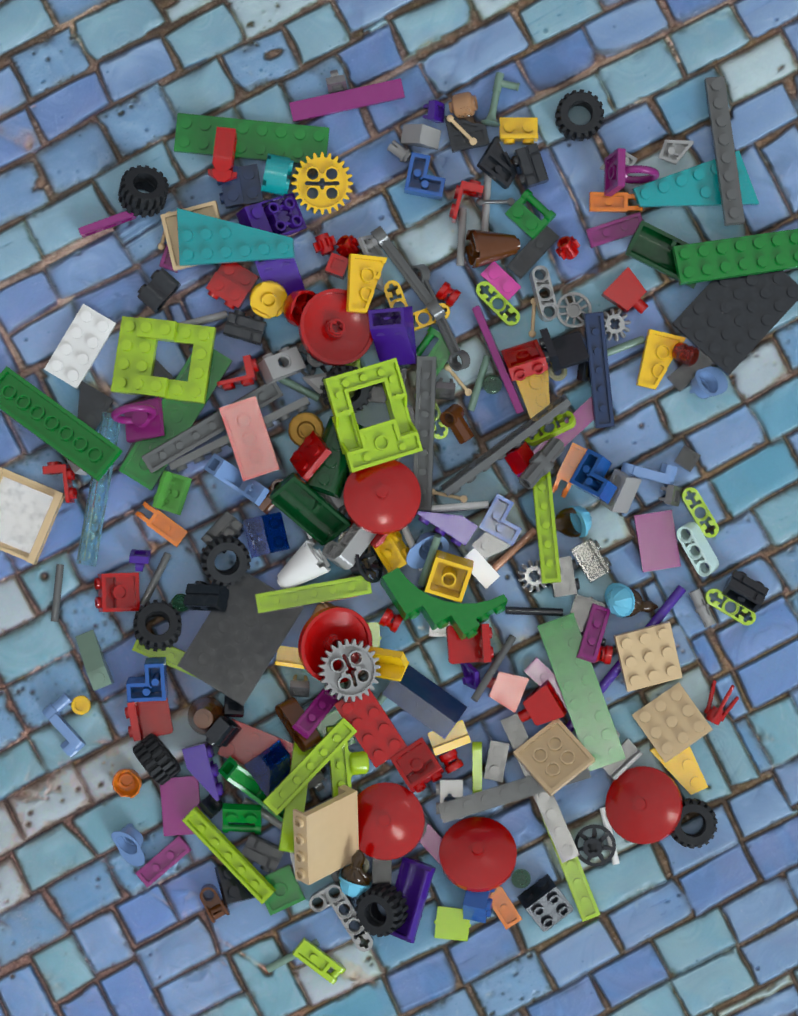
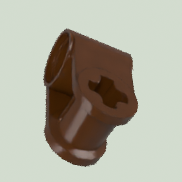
[200,884,230,923]

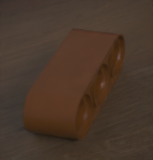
[275,697,321,752]

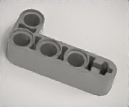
[322,523,376,570]
[309,882,373,952]

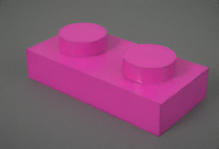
[481,262,521,301]

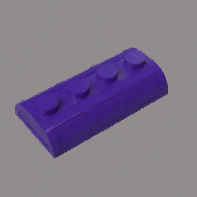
[390,857,436,943]

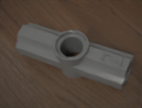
[518,437,565,490]

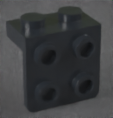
[538,328,589,372]
[517,874,573,932]

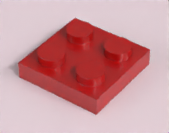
[289,431,332,482]

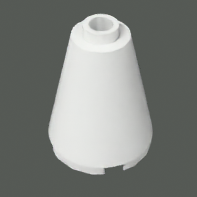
[277,540,331,589]

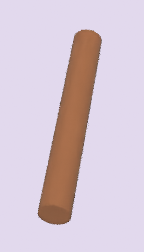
[491,527,537,572]

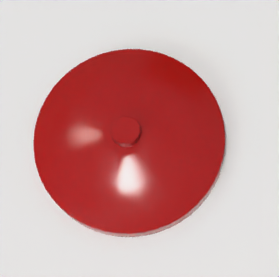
[298,289,373,366]
[343,460,421,534]
[298,606,372,683]
[605,766,683,844]
[357,782,425,860]
[439,817,517,892]

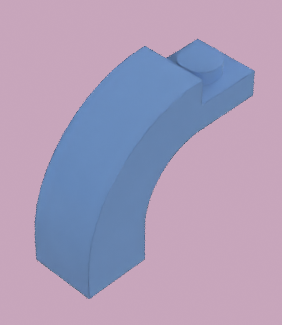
[204,453,270,506]

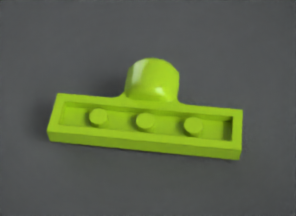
[326,727,369,798]

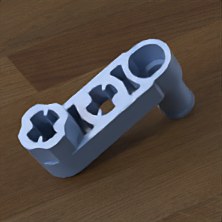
[621,462,678,485]
[42,692,86,758]

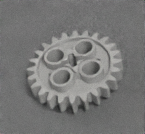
[318,639,381,702]

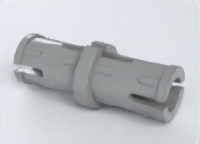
[688,588,716,628]

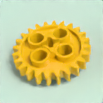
[291,152,353,215]

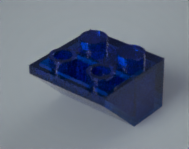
[242,512,290,558]
[245,740,291,797]

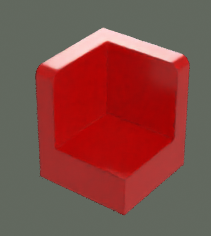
[325,253,348,280]
[505,441,534,475]

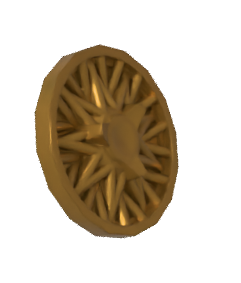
[288,412,324,446]

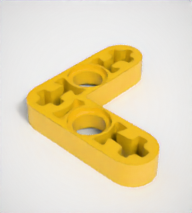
[384,280,450,331]

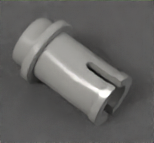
[387,140,411,163]

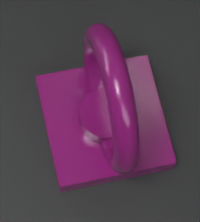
[604,148,660,196]
[111,397,165,443]

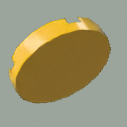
[249,281,287,319]

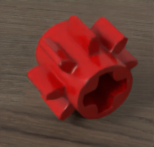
[313,233,337,256]
[336,235,359,258]
[555,236,580,260]

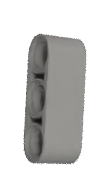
[529,265,558,322]

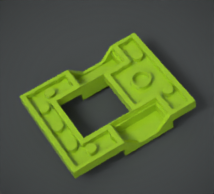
[111,316,216,404]
[323,358,423,473]

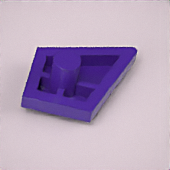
[461,663,481,690]

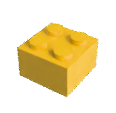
[425,550,474,603]

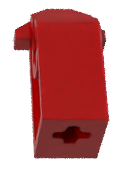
[208,127,237,182]

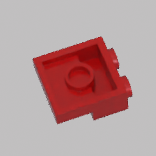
[206,262,259,310]
[501,339,549,381]
[94,572,140,612]
[390,737,445,793]

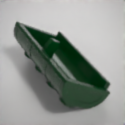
[625,220,696,289]
[305,416,364,499]
[269,472,351,546]

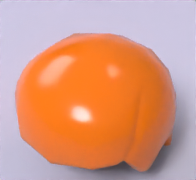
[112,769,142,798]

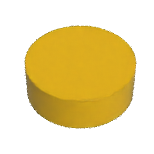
[71,695,91,715]

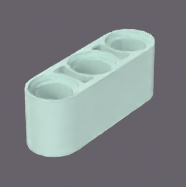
[677,522,719,577]

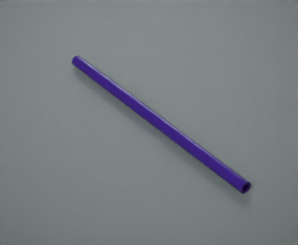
[565,585,686,733]

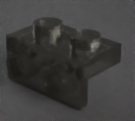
[570,538,612,583]

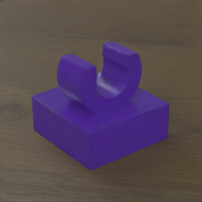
[422,100,445,123]
[129,549,151,572]

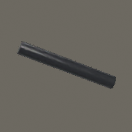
[505,607,563,616]

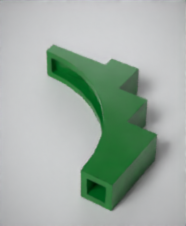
[380,568,508,640]
[218,756,284,822]

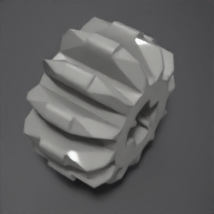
[603,308,631,341]
[518,560,547,592]

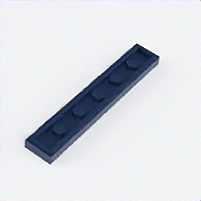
[583,311,615,428]

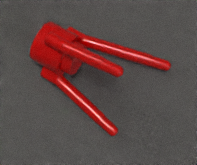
[704,680,739,725]

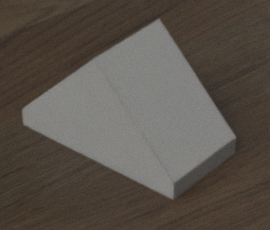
[400,124,441,150]

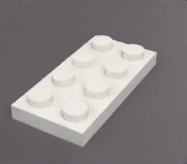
[44,304,117,389]

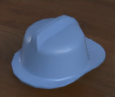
[689,366,728,399]
[406,532,449,569]
[111,823,145,866]

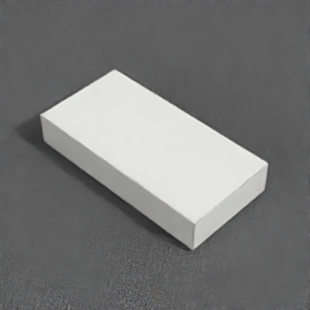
[464,548,500,589]

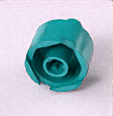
[261,153,294,196]

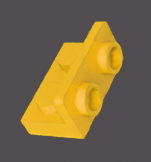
[499,117,538,145]
[372,531,410,573]

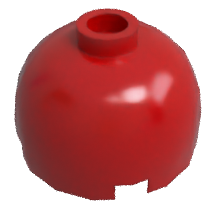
[283,289,316,327]

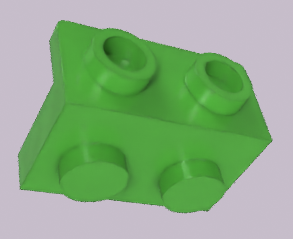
[152,470,192,515]

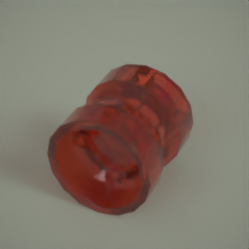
[672,342,699,366]

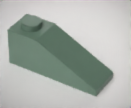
[75,629,114,691]

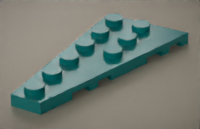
[632,150,759,207]
[177,208,295,266]

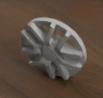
[557,292,592,328]

